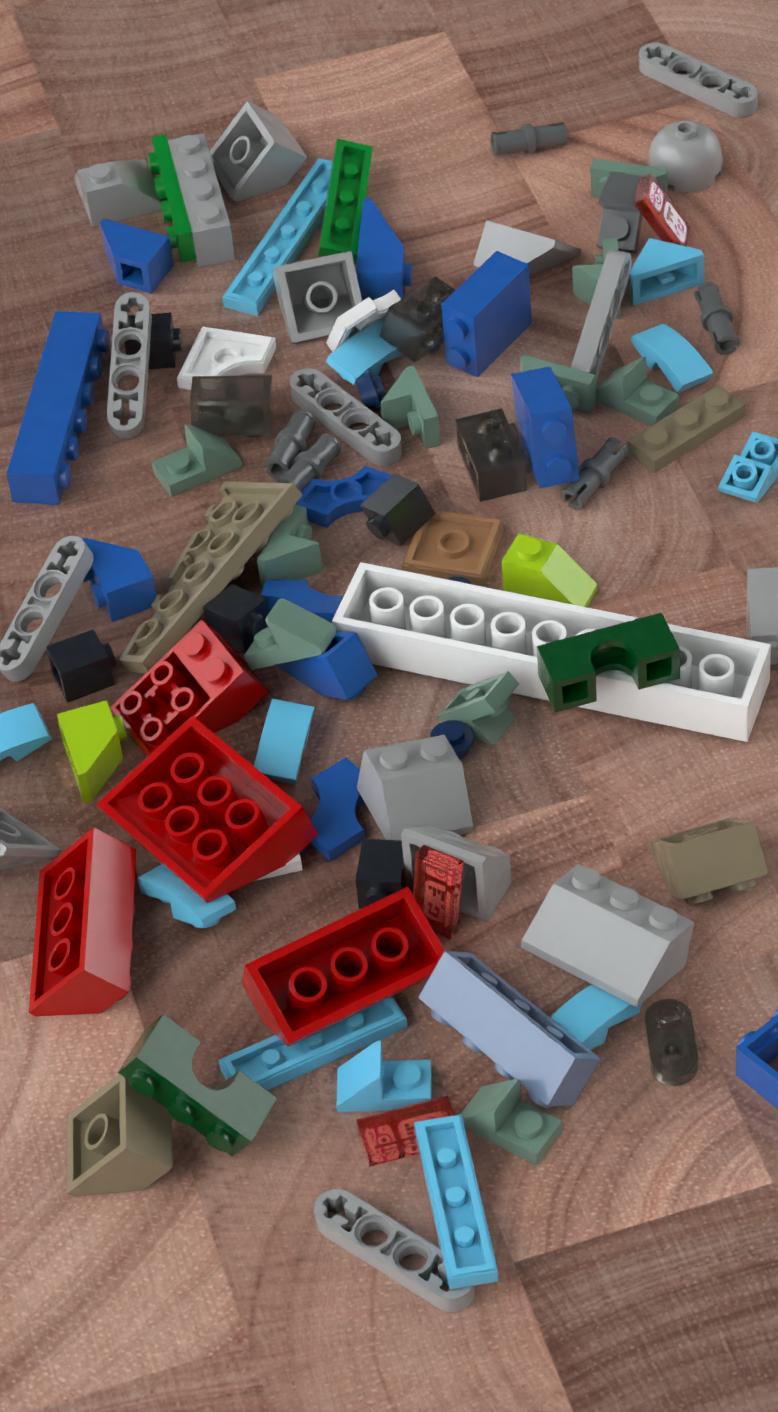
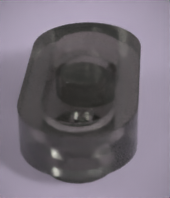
[645,999,698,1086]

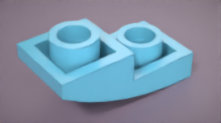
[326,319,413,385]
[630,323,714,393]
[718,431,778,503]
[254,699,315,785]
[0,703,52,762]
[137,864,236,928]
[550,984,642,1050]

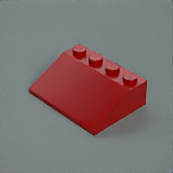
[96,716,318,903]

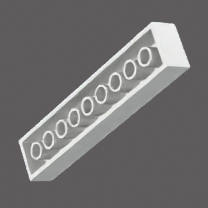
[332,562,771,742]

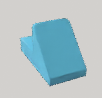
[337,1041,432,1112]

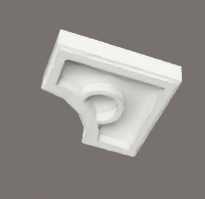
[326,290,402,352]
[177,327,277,394]

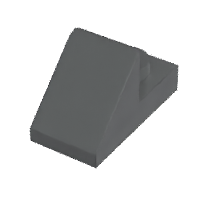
[597,172,648,253]

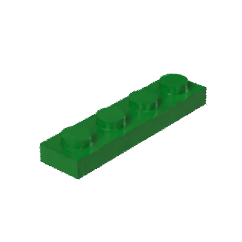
[147,134,196,263]
[317,138,373,265]

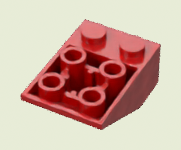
[110,620,269,756]

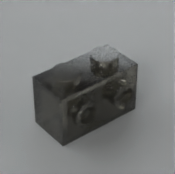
[379,276,455,363]
[190,375,273,437]
[455,408,531,502]

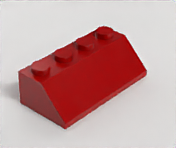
[29,827,137,1017]
[242,887,445,1047]

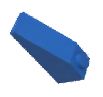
[356,198,413,302]
[275,630,378,700]

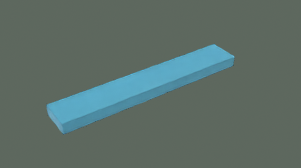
[222,158,332,316]

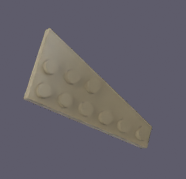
[119,481,302,674]

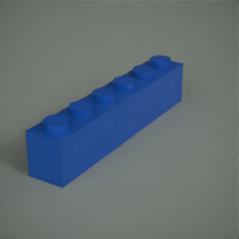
[6,311,110,505]

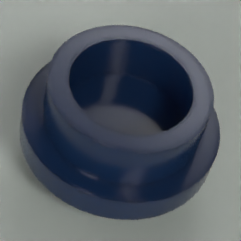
[356,370,387,410]
[430,720,474,760]

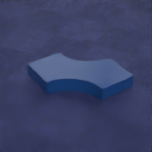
[295,466,392,528]
[260,579,344,623]
[310,757,365,862]

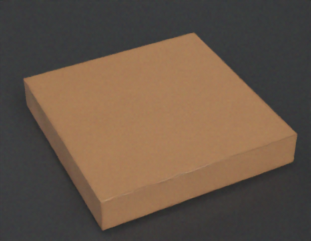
[402,509,504,587]

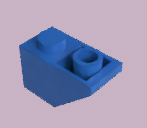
[100,218,174,294]
[83,538,156,622]

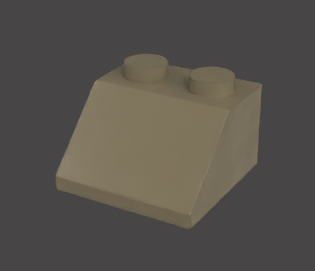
[647,817,768,904]
[67,1074,173,1197]

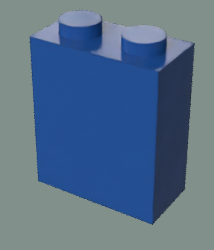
[441,251,532,377]
[511,366,580,488]

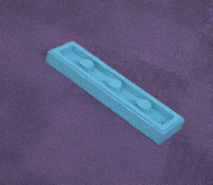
[219,996,408,1091]
[414,1114,498,1290]

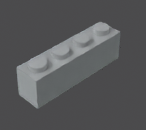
[168,133,235,268]

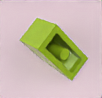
[502,533,597,607]
[57,700,127,804]

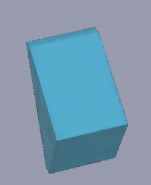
[629,238,704,306]

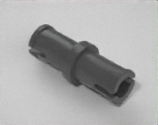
[490,121,568,156]
[694,282,740,355]
[264,409,316,479]
[276,433,342,492]
[561,437,629,510]

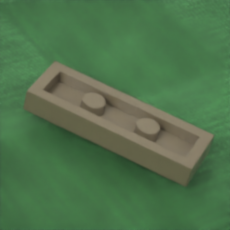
[627,385,745,473]

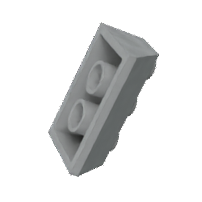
[521,864,694,1007]

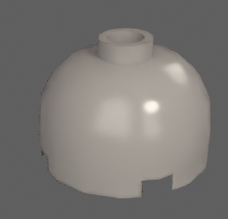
[648,120,723,193]

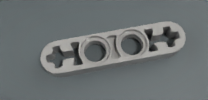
[639,43,758,117]
[571,250,632,381]
[107,292,152,439]
[289,368,403,466]
[0,536,94,682]
[314,1189,475,1312]

